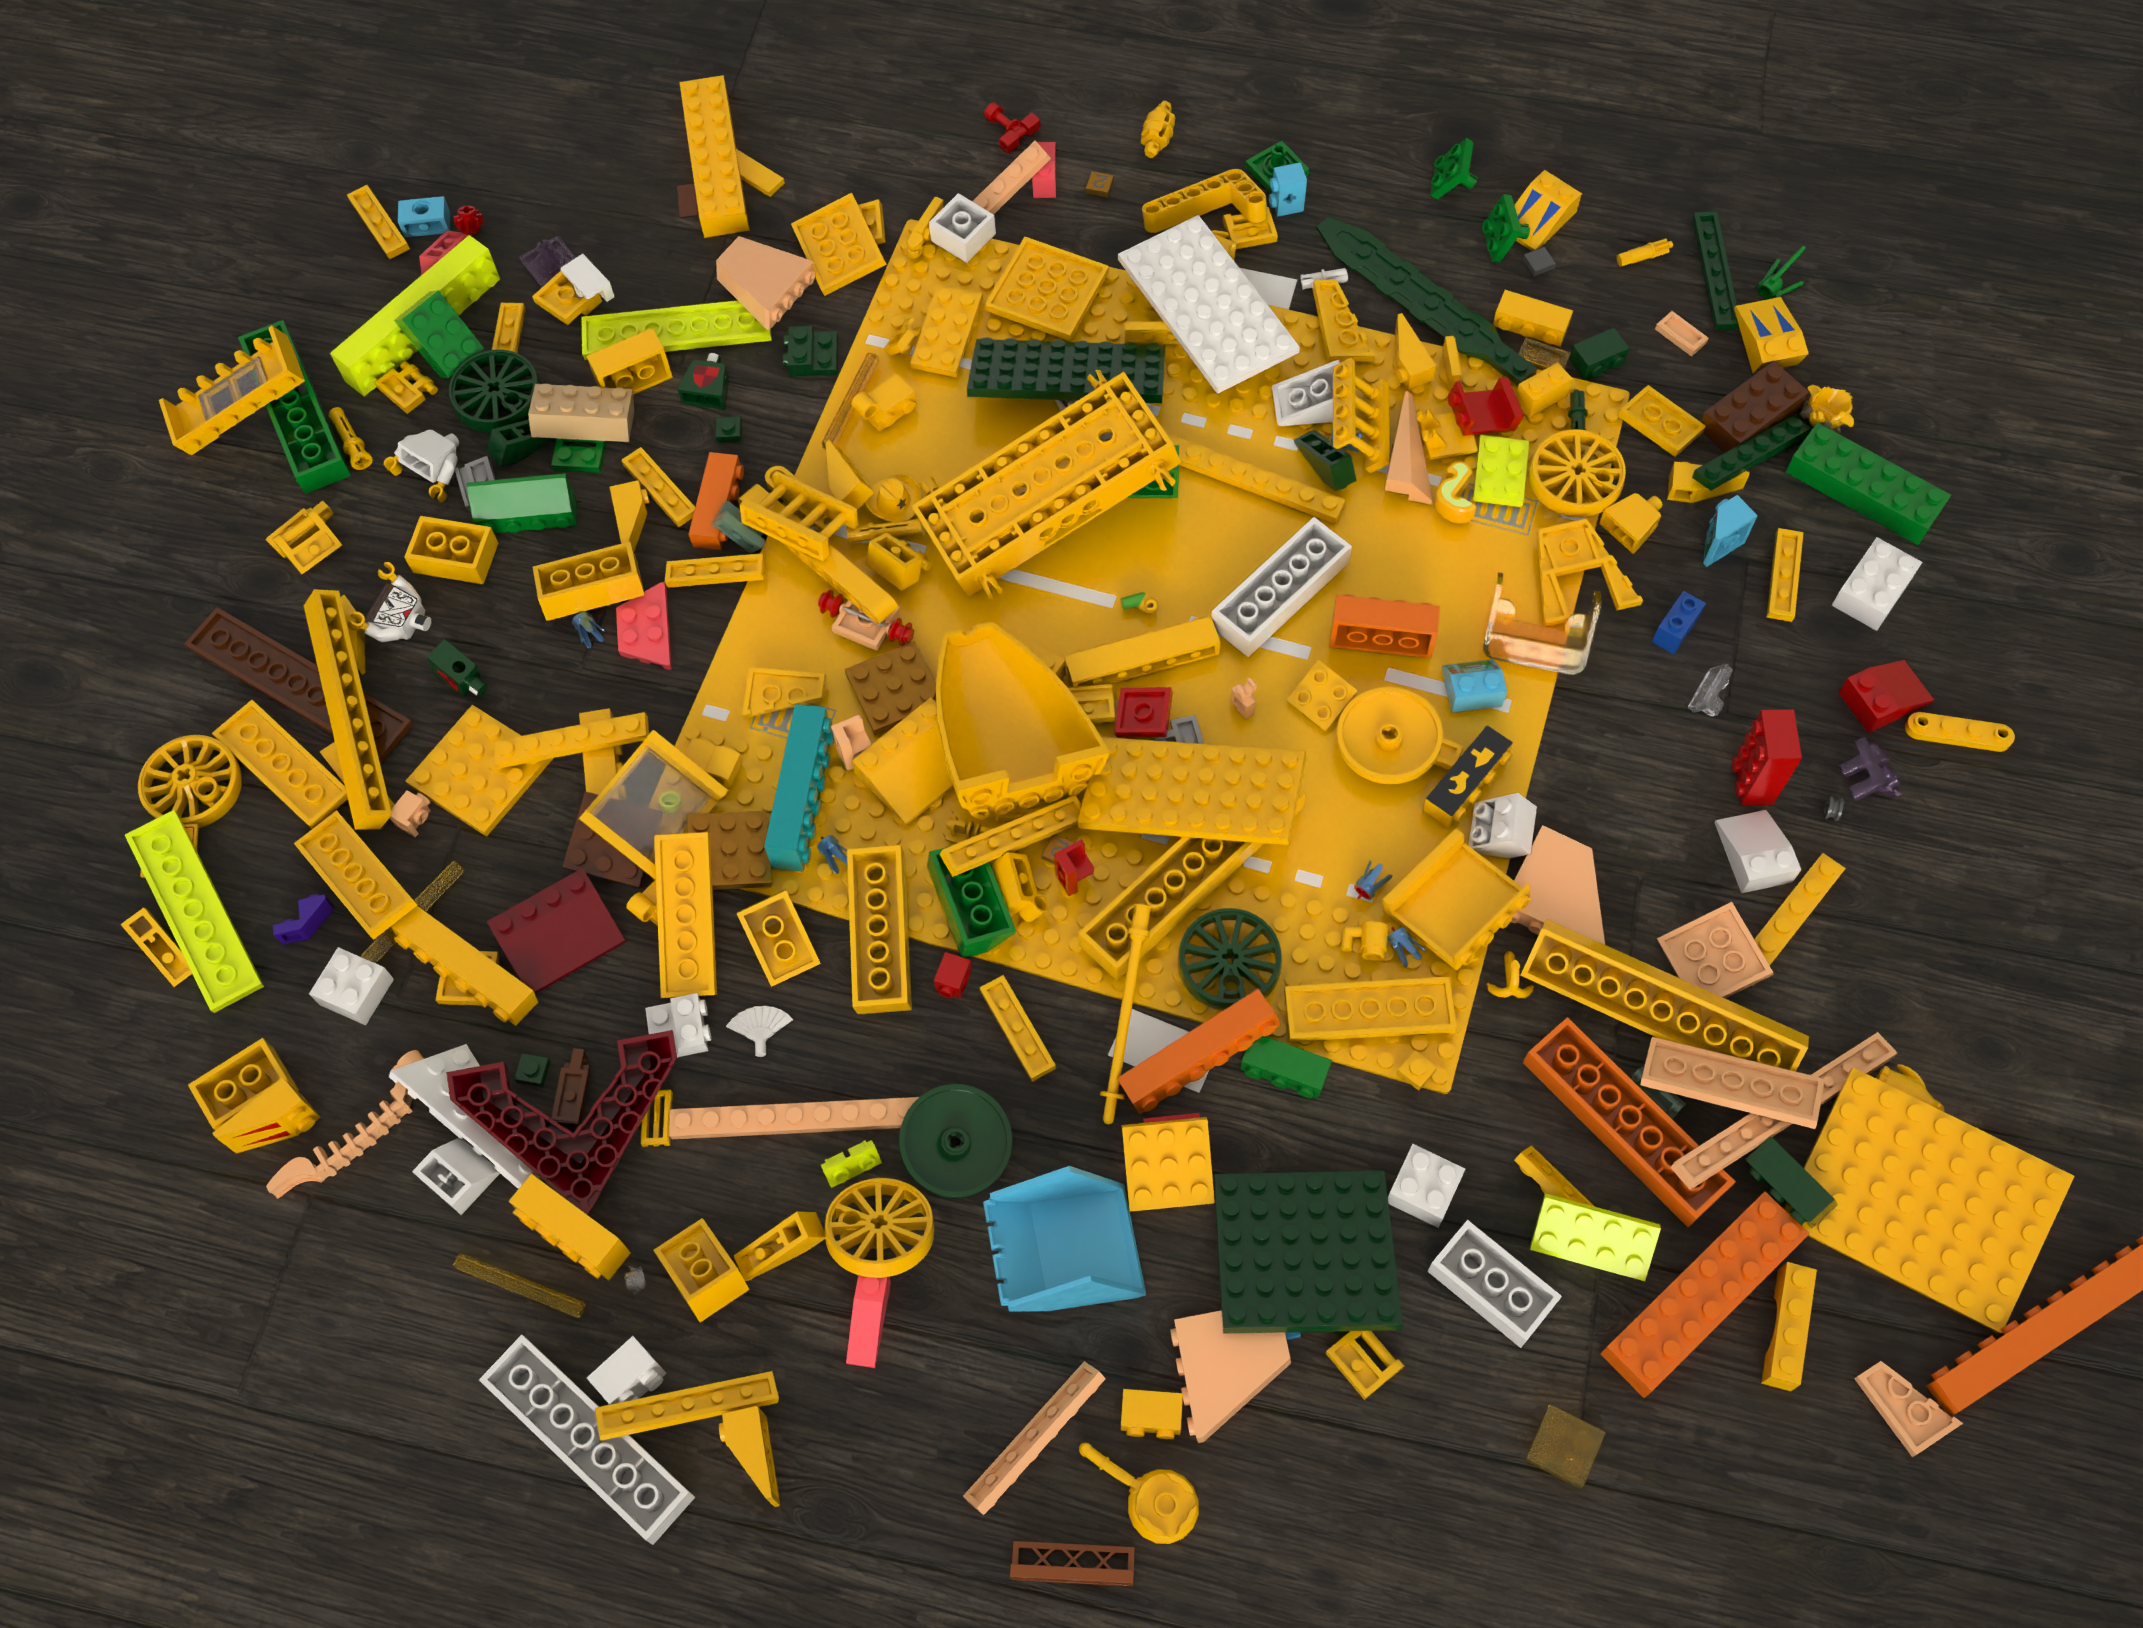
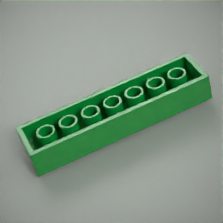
[238,320,351,495]

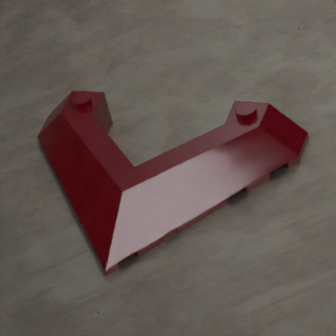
[446,1030,677,1215]

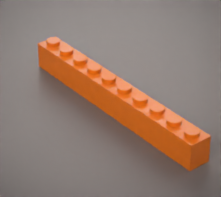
[1926,1236,2143,1416]

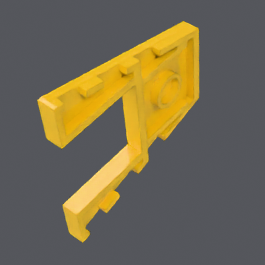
[1537,518,1643,627]

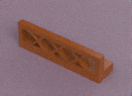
[1010,1541,1135,1587]

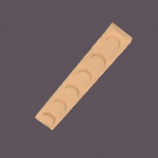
[963,1361,1106,1515]

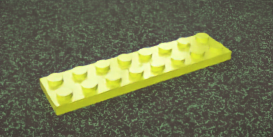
[582,301,772,360]
[125,810,264,1013]

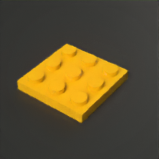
[1122,1117,1215,1211]

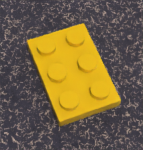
[1617,385,1706,457]

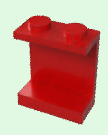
[1448,377,1524,436]

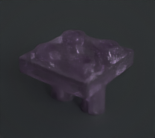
[1839,737,1901,801]

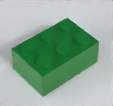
[394,290,484,378]

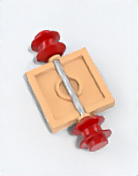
[818,590,914,651]

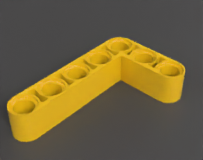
[1142,169,1268,233]

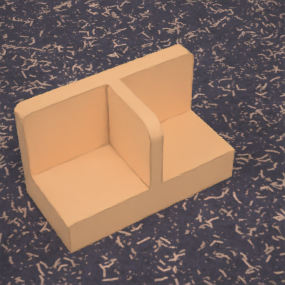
[831,715,871,771]

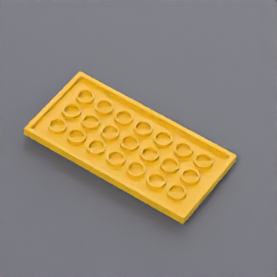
[1077,737,1306,845]

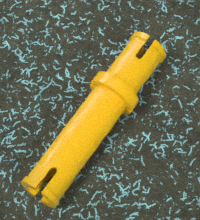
[846,518,922,544]

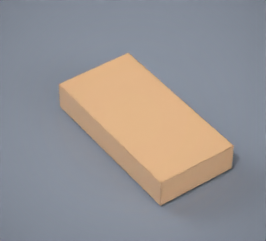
[1655,311,1709,357]

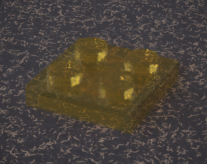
[1525,1404,1606,1489]

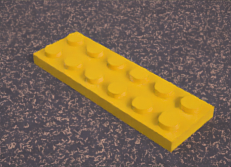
[212,700,348,829]
[294,810,417,940]
[654,832,717,998]
[1284,976,1457,1042]

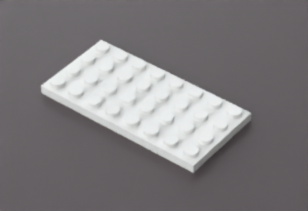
[1118,215,1300,394]

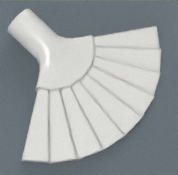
[726,1005,793,1057]

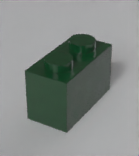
[1569,328,1629,380]

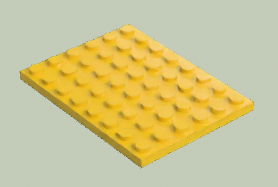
[1783,1068,2074,1334]

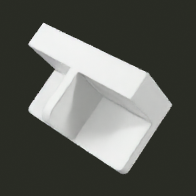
[561,254,614,302]

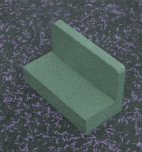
[712,501,766,553]

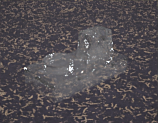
[1688,663,1733,717]

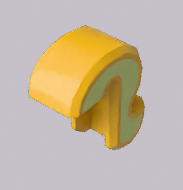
[1434,461,1477,523]

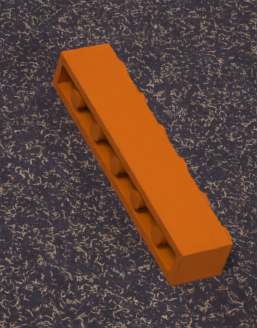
[1117,989,1281,1114]

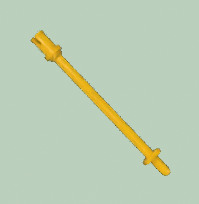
[1100,904,1152,1125]

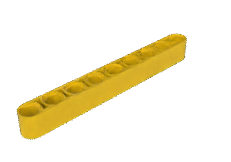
[738,484,898,625]

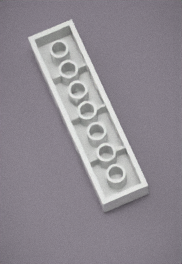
[479,1335,695,1545]

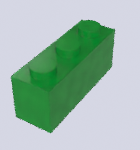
[1240,1036,1332,1099]

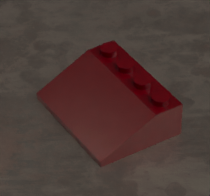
[487,868,626,994]

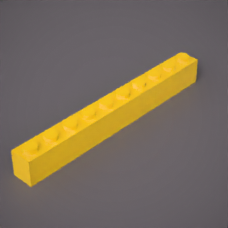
[304,589,392,830]

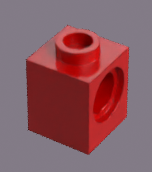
[934,952,972,999]

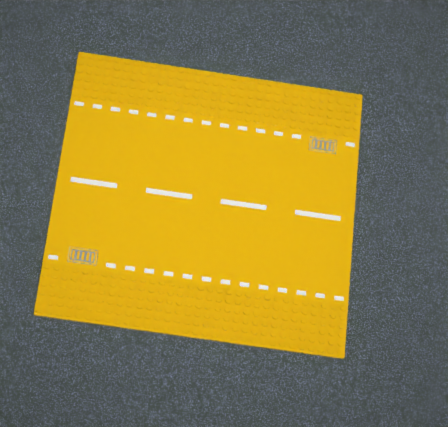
[648,219,1630,1094]

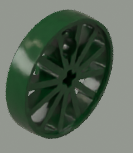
[449,350,541,433]
[1178,908,1282,1011]

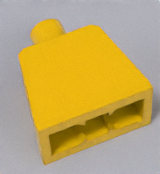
[1599,493,1663,554]

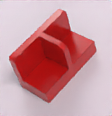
[1054,839,1094,896]

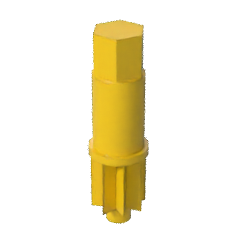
[1617,239,1673,267]

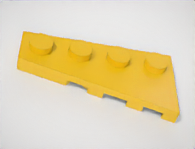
[1312,280,1376,362]

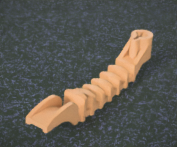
[266,1050,424,1199]

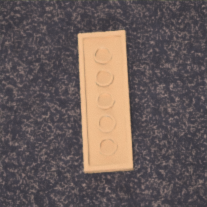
[1640,1037,1825,1129]

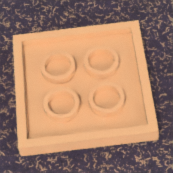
[1657,902,1773,998]

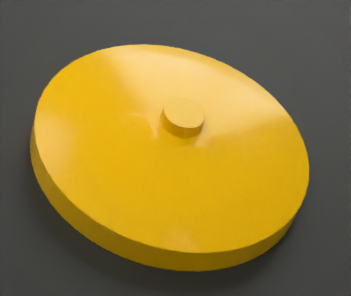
[1337,687,1443,784]

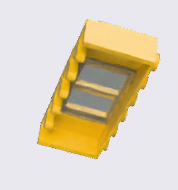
[159,326,305,455]

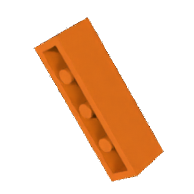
[689,452,744,551]

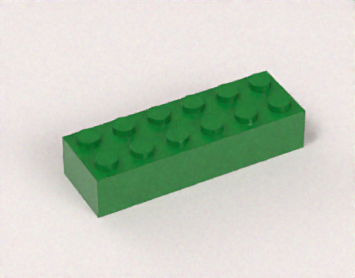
[1785,422,1951,545]

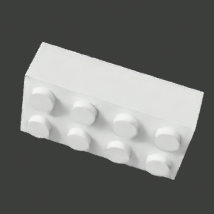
[1428,1220,1562,1348]

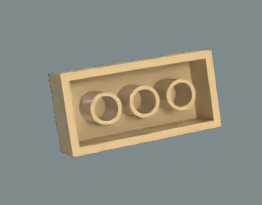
[528,384,634,442]

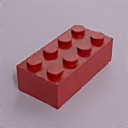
[1732,709,1802,806]

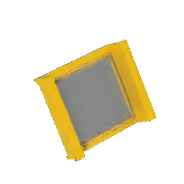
[579,730,728,880]

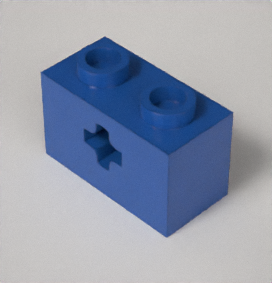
[1652,591,1706,654]

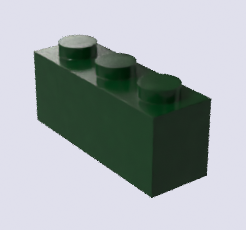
[1745,1136,1837,1228]

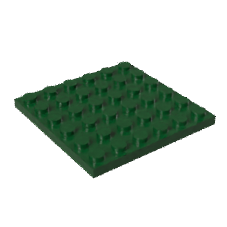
[1214,1171,1403,1334]

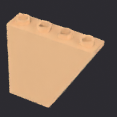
[716,236,815,330]
[1511,825,1605,945]
[1170,1310,1291,1443]

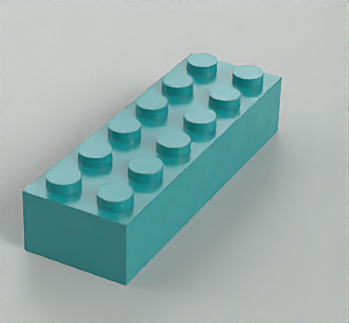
[764,704,834,872]

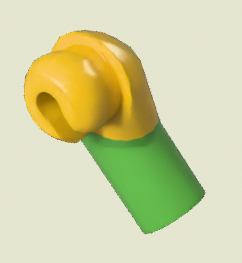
[1121,592,1158,613]

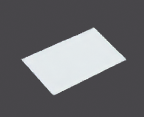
[1240,268,1297,309]
[1108,1009,1209,1093]

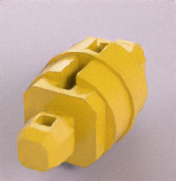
[1141,101,1175,158]

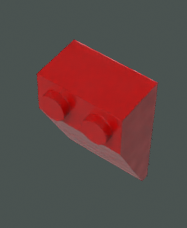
[1839,660,1934,734]

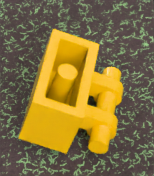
[866,532,932,591]

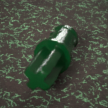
[1568,389,1588,430]

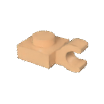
[1230,677,1257,719]

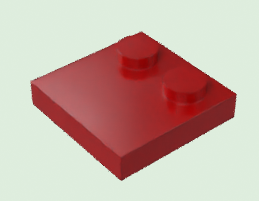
[1114,687,1173,738]

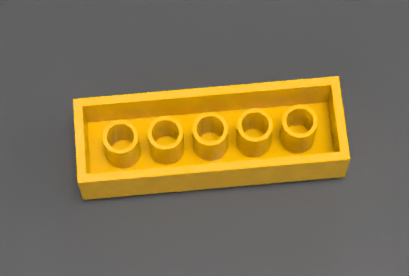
[847,845,912,1014]

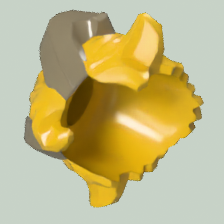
[1799,385,1854,433]

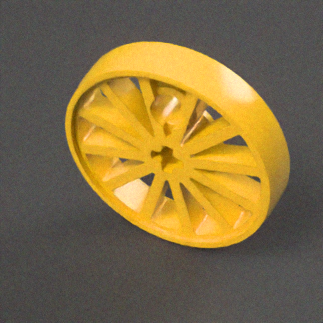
[1529,429,1626,517]
[138,735,242,828]
[825,1178,935,1278]

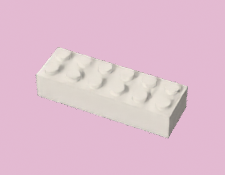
[1211,517,1352,657]

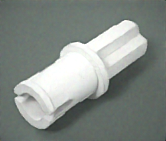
[1300,268,1348,290]

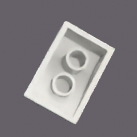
[1272,360,1340,426]
[1714,810,1801,893]

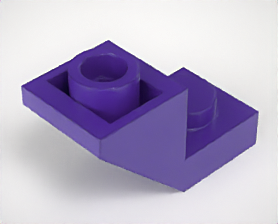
[273,894,334,945]

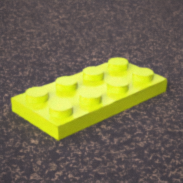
[1530,1193,1661,1281]

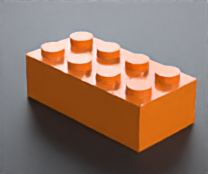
[1329,594,1440,658]

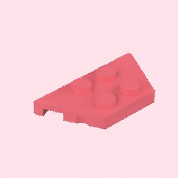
[616,582,672,670]

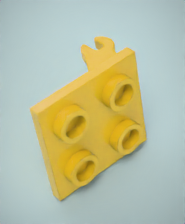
[1416,409,1478,460]

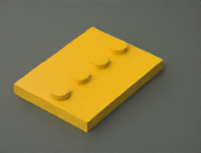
[791,193,886,296]

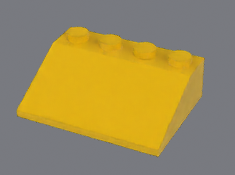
[852,697,954,826]

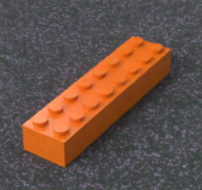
[1523,1017,1736,1228]
[1601,1192,1810,1398]

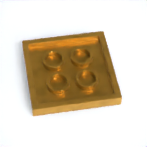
[845,641,936,735]
[686,811,772,890]

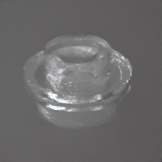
[624,1265,646,1295]

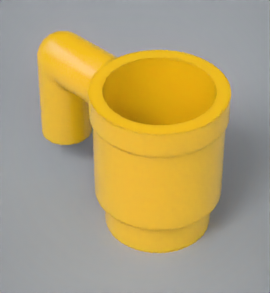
[1341,921,1389,961]

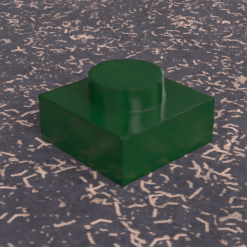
[716,416,742,443]
[514,1053,551,1087]

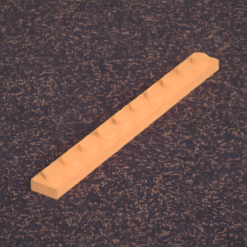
[1671,1032,1897,1190]
[669,1097,919,1139]

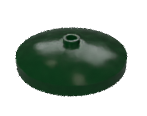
[899,1084,1012,1199]

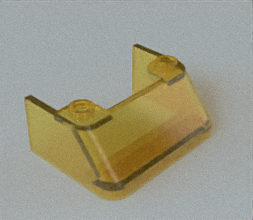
[1483,572,1601,675]

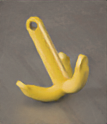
[1486,951,1534,998]

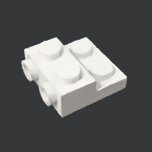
[645,993,711,1057]

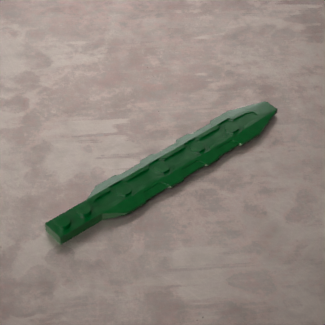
[1317,217,1537,386]

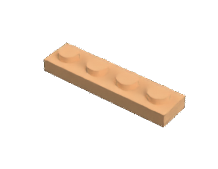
[972,141,1051,214]

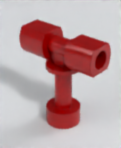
[984,102,1041,154]

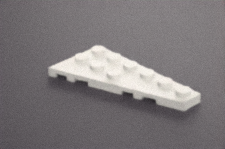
[389,1044,543,1189]

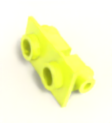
[821,1140,882,1188]

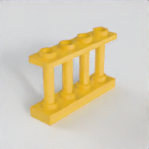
[1333,357,1390,473]
[740,471,858,561]

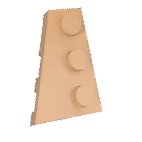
[1854,1361,1963,1457]

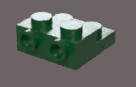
[783,326,838,377]

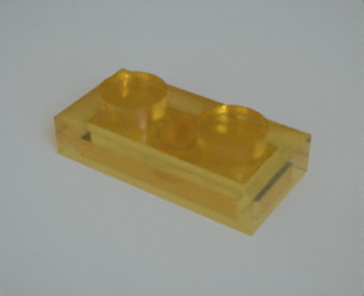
[1518,338,1571,370]

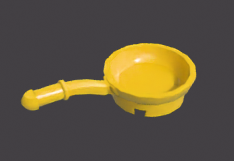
[1079,1443,1199,1544]

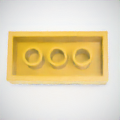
[533,542,645,621]
[509,1174,631,1281]

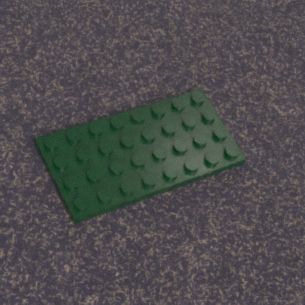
[967,338,1166,403]

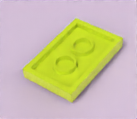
[1472,435,1529,507]

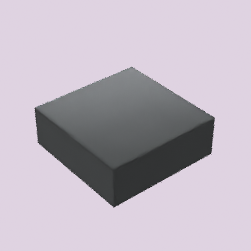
[1523,247,1556,276]

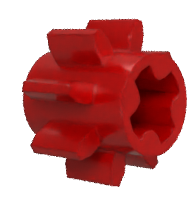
[453,206,484,235]

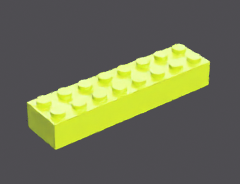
[330,235,500,397]

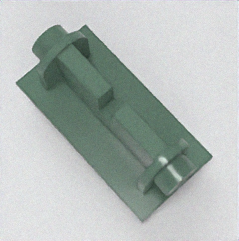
[1631,1067,1686,1119]

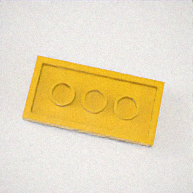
[910,285,983,378]

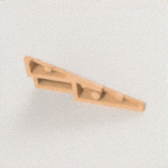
[1385,391,1433,504]

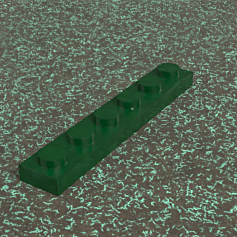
[1692,211,1739,330]
[1692,416,1811,491]

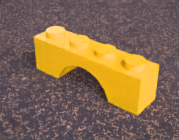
[1761,1262,1817,1391]

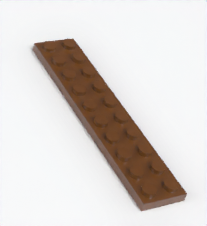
[184,607,414,764]

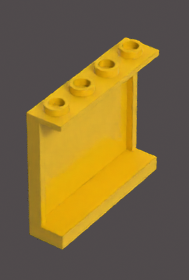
[1382,828,1531,971]

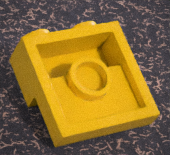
[532,271,602,325]

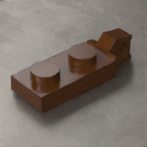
[551,1048,591,1126]

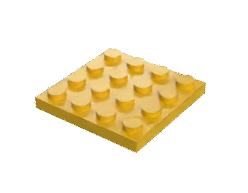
[985,237,1109,341]
[405,705,553,837]

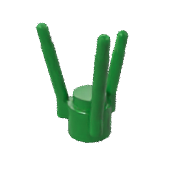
[1757,246,1806,299]

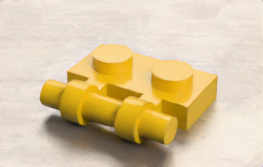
[375,361,438,414]

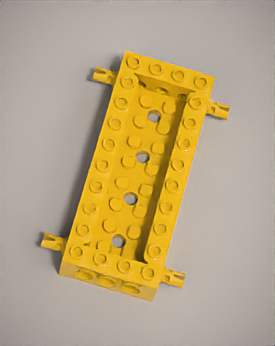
[912,370,1181,599]

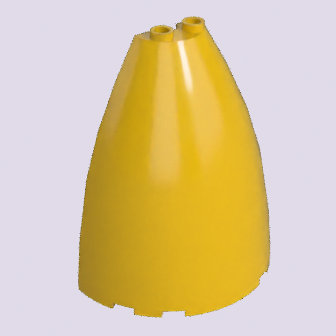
[936,622,1110,822]

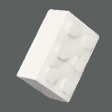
[1832,537,1922,631]

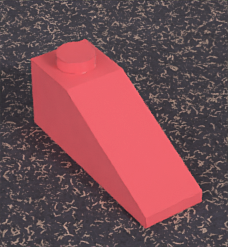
[1032,142,1056,198]
[419,231,468,275]
[846,1275,891,1368]

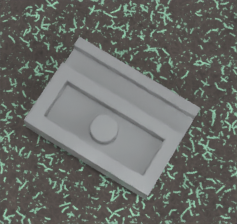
[455,456,496,511]

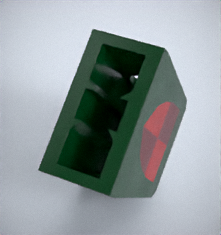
[677,353,729,410]
[427,639,487,696]

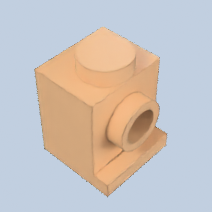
[390,790,431,837]

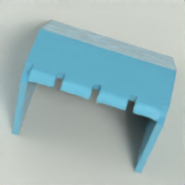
[983,1166,1146,1312]

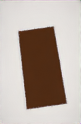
[677,184,698,217]

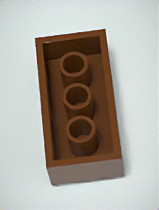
[1701,361,1809,453]

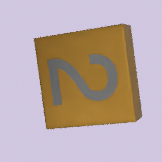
[1086,171,1114,198]
[1042,834,1074,865]

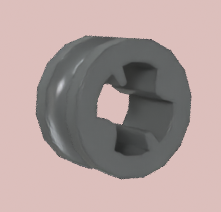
[1823,795,1844,821]

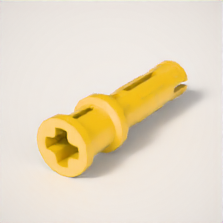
[328,407,373,470]

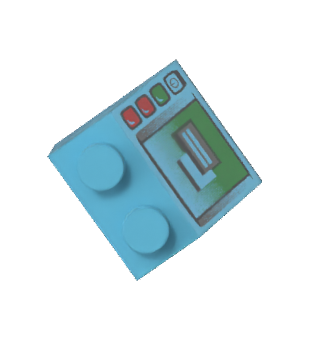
[1703,495,1757,567]
[1442,659,1507,712]

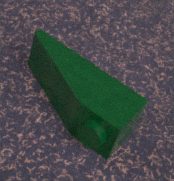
[487,419,555,466]
[1294,430,1357,491]

